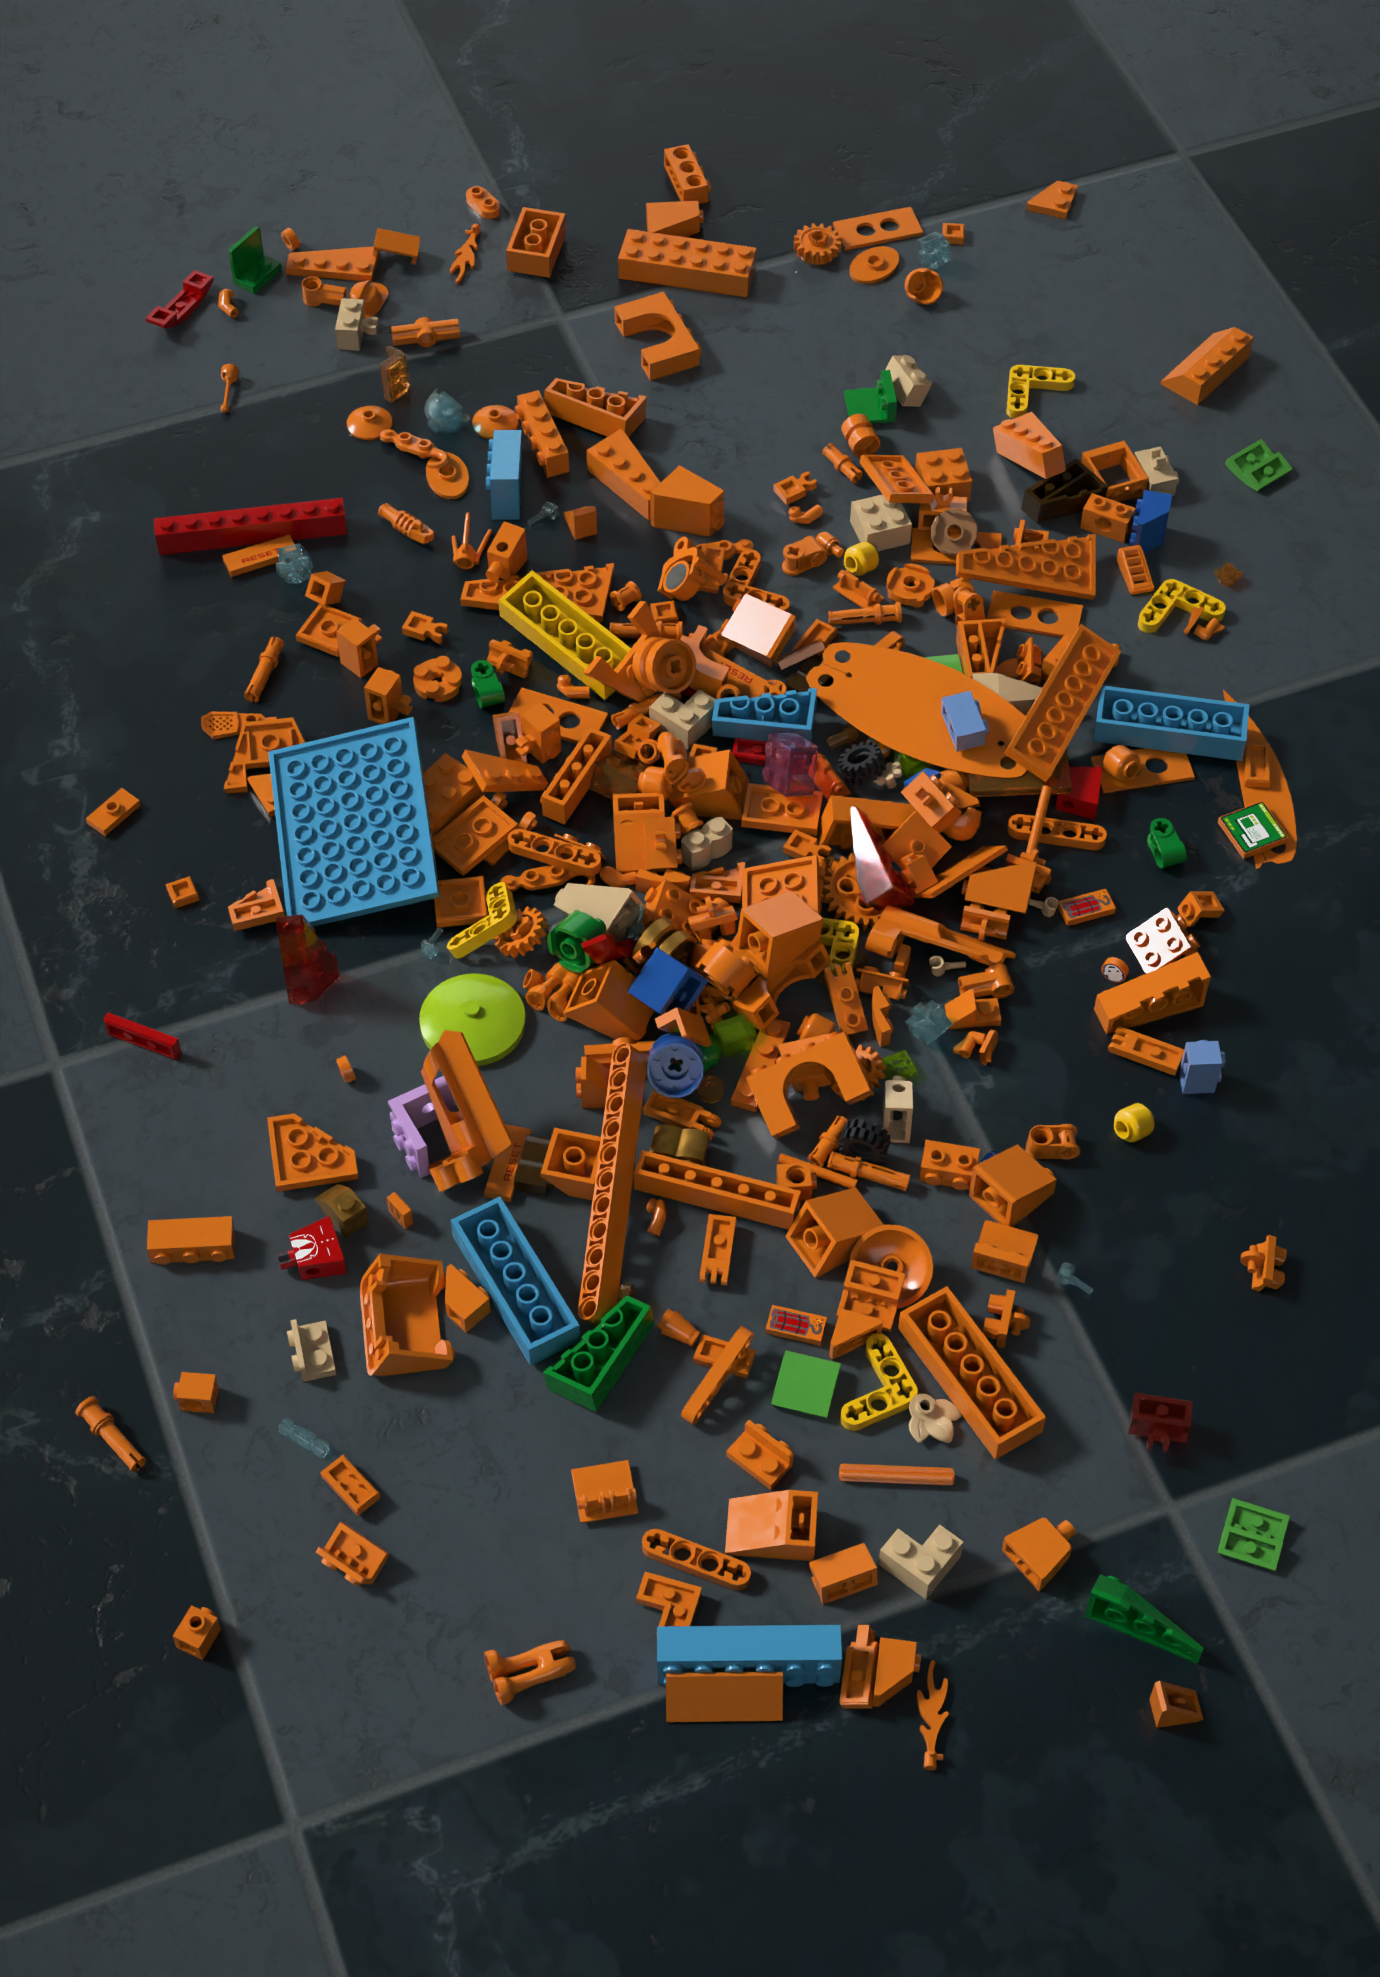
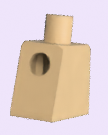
[883,1076,913,1143]

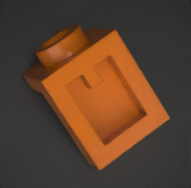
[1178,891,1225,927]

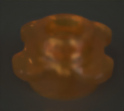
[1214,563,1243,587]

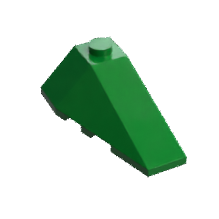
[1084,1574,1204,1664]

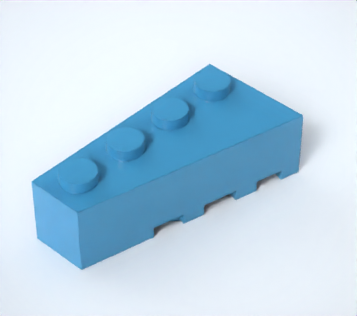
[486,430,522,520]
[712,688,817,746]

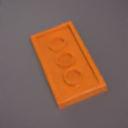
[860,455,934,503]

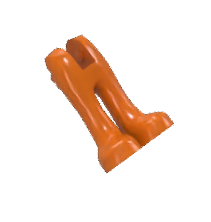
[657,732,706,792]
[484,1640,576,1706]

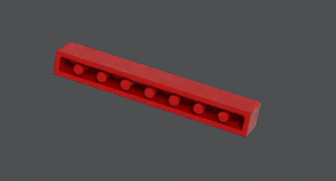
[154,498,347,555]

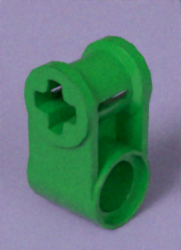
[471,660,505,708]
[1147,818,1187,868]

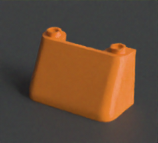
[360,1254,455,1377]

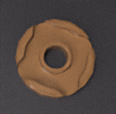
[931,508,978,556]

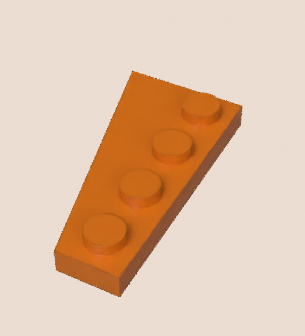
[285,246,381,282]

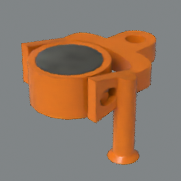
[657,537,728,601]

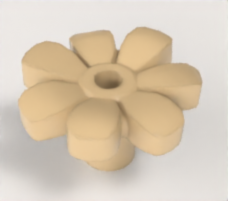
[873,762,903,789]

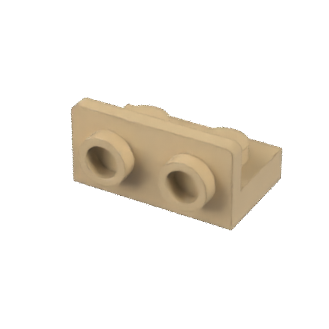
[287,1319,336,1382]

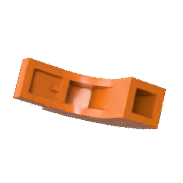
[680,625,730,699]

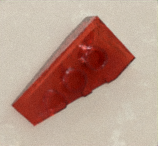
[276,914,340,1004]

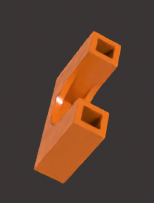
[615,292,702,381]
[746,1031,874,1139]

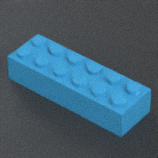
[1093,685,1249,761]
[451,1197,580,1366]
[657,1625,842,1687]

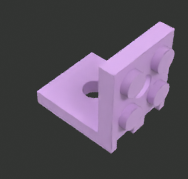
[388,1076,455,1178]

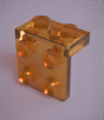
[589,751,654,800]

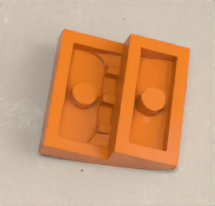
[836,1260,905,1333]

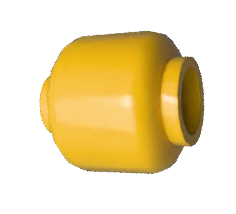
[844,542,879,576]
[1114,1103,1155,1143]

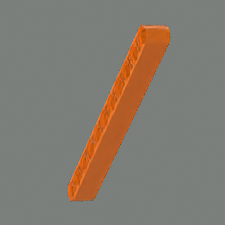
[578,1043,648,1327]

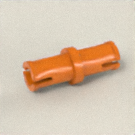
[822,443,863,483]
[808,1116,849,1167]

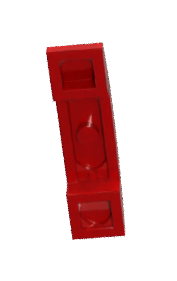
[145,270,214,329]
[581,934,636,965]

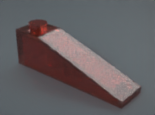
[850,805,915,911]

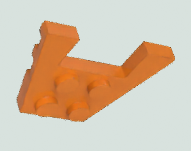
[584,601,661,703]
[224,717,305,794]

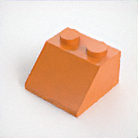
[540,1128,601,1201]

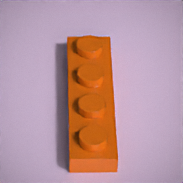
[731,1018,791,1113]

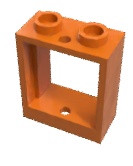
[1081,441,1149,502]

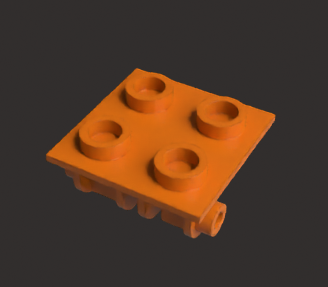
[571,1460,638,1524]

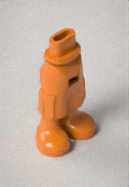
[525,962,596,1022]

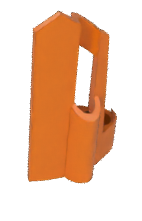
[865,905,1016,966]
[421,1030,513,1192]

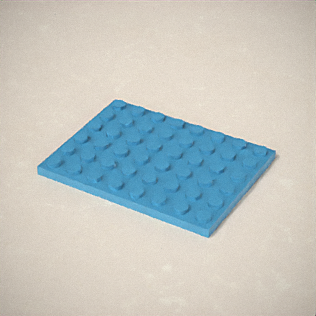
[268,717,440,932]

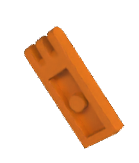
[824,962,868,1035]
[1108,1026,1184,1076]
[699,1214,736,1286]

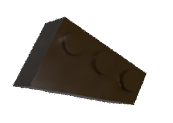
[1021,458,1108,523]

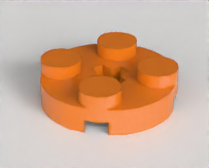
[886,564,935,608]
[413,656,462,702]

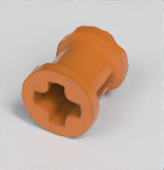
[610,581,642,611]

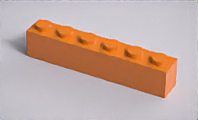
[634,1150,801,1230]

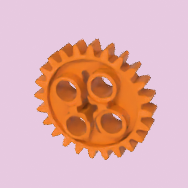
[822,852,905,931]

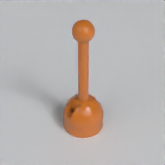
[220,364,240,413]

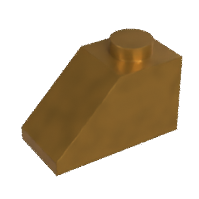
[315,1184,369,1238]

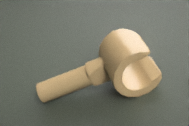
[1028,897,1059,917]
[929,956,966,976]

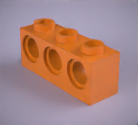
[664,144,711,204]

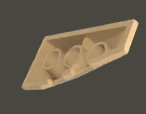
[972,673,1042,716]

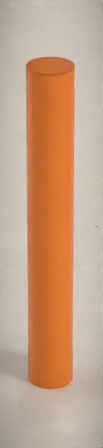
[1026,785,1052,854]
[778,1153,858,1189]

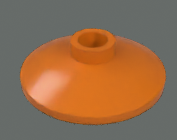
[472,405,518,439]
[347,406,393,440]

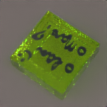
[882,1050,917,1079]

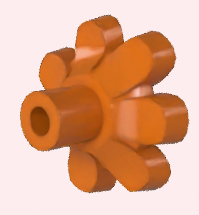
[700,996,730,1030]

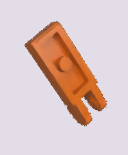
[643,1089,722,1140]

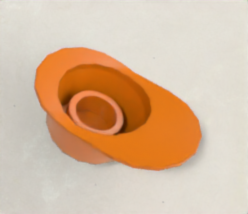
[348,280,389,318]

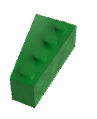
[543,1295,655,1412]

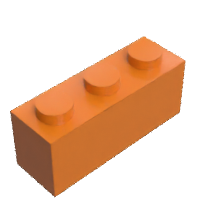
[147,1216,235,1265]

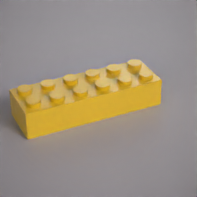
[498,570,631,700]

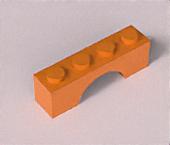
[732,941,831,1031]

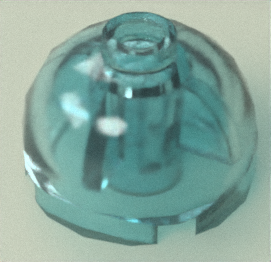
[424,389,470,434]

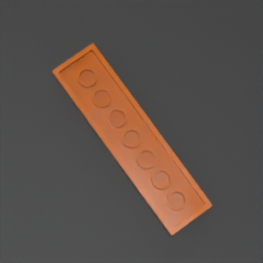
[1004,624,1122,782]

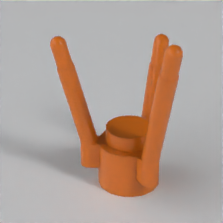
[452,512,492,569]

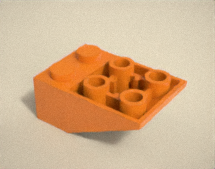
[613,793,665,873]
[725,1490,818,1561]

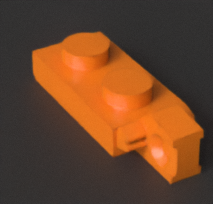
[840,1625,879,1709]

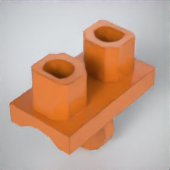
[487,639,533,678]
[1005,848,1052,894]
[687,896,738,942]
[960,902,1011,941]
[1240,1235,1287,1292]
[983,1289,1031,1348]

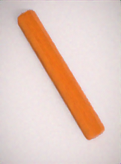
[839,1464,955,1485]

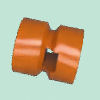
[841,414,880,458]
[932,577,975,617]

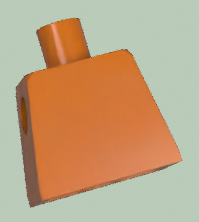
[486,521,528,582]
[778,1034,833,1101]
[1002,1518,1076,1591]

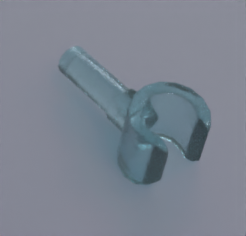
[527,502,559,526]
[626,903,646,941]
[421,928,443,960]
[1057,1263,1094,1295]

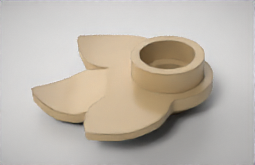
[909,1394,961,1443]

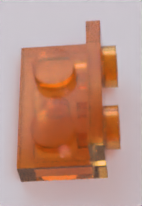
[380,345,410,403]

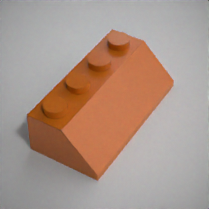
[1161,327,1254,405]

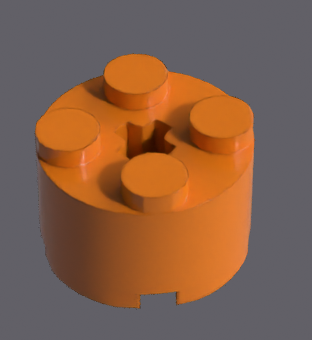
[695,939,756,1000]

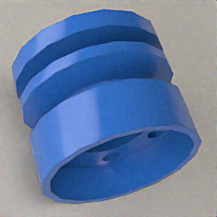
[647,1032,704,1098]

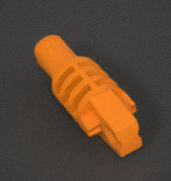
[378,503,435,544]

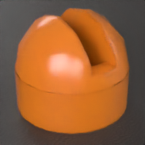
[523,969,545,990]

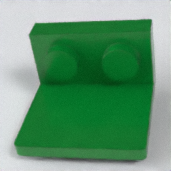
[228,226,282,294]
[844,370,897,424]

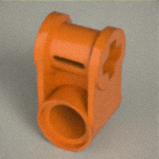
[782,536,828,576]
[953,585,986,626]
[670,802,704,841]
[1025,1124,1080,1160]

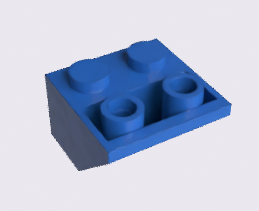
[1129,490,1172,553]
[628,947,708,1015]

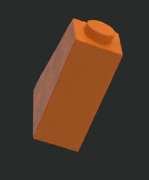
[646,201,704,237]
[961,861,1037,914]

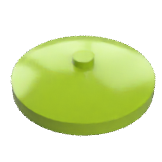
[419,973,526,1066]

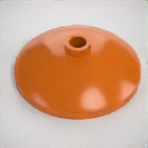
[849,1224,934,1309]

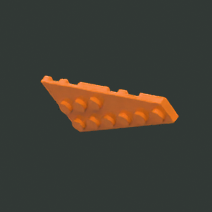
[956,534,1096,600]
[460,563,614,622]

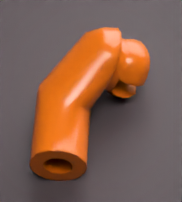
[218,289,239,318]
[600,866,636,888]
[646,1198,667,1236]

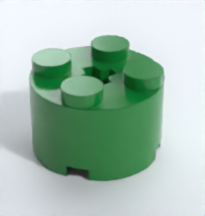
[547,910,606,973]

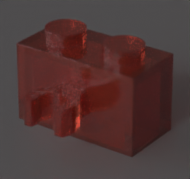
[1128,1393,1193,1453]

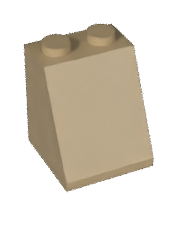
[554,883,645,943]

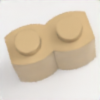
[681,817,733,871]

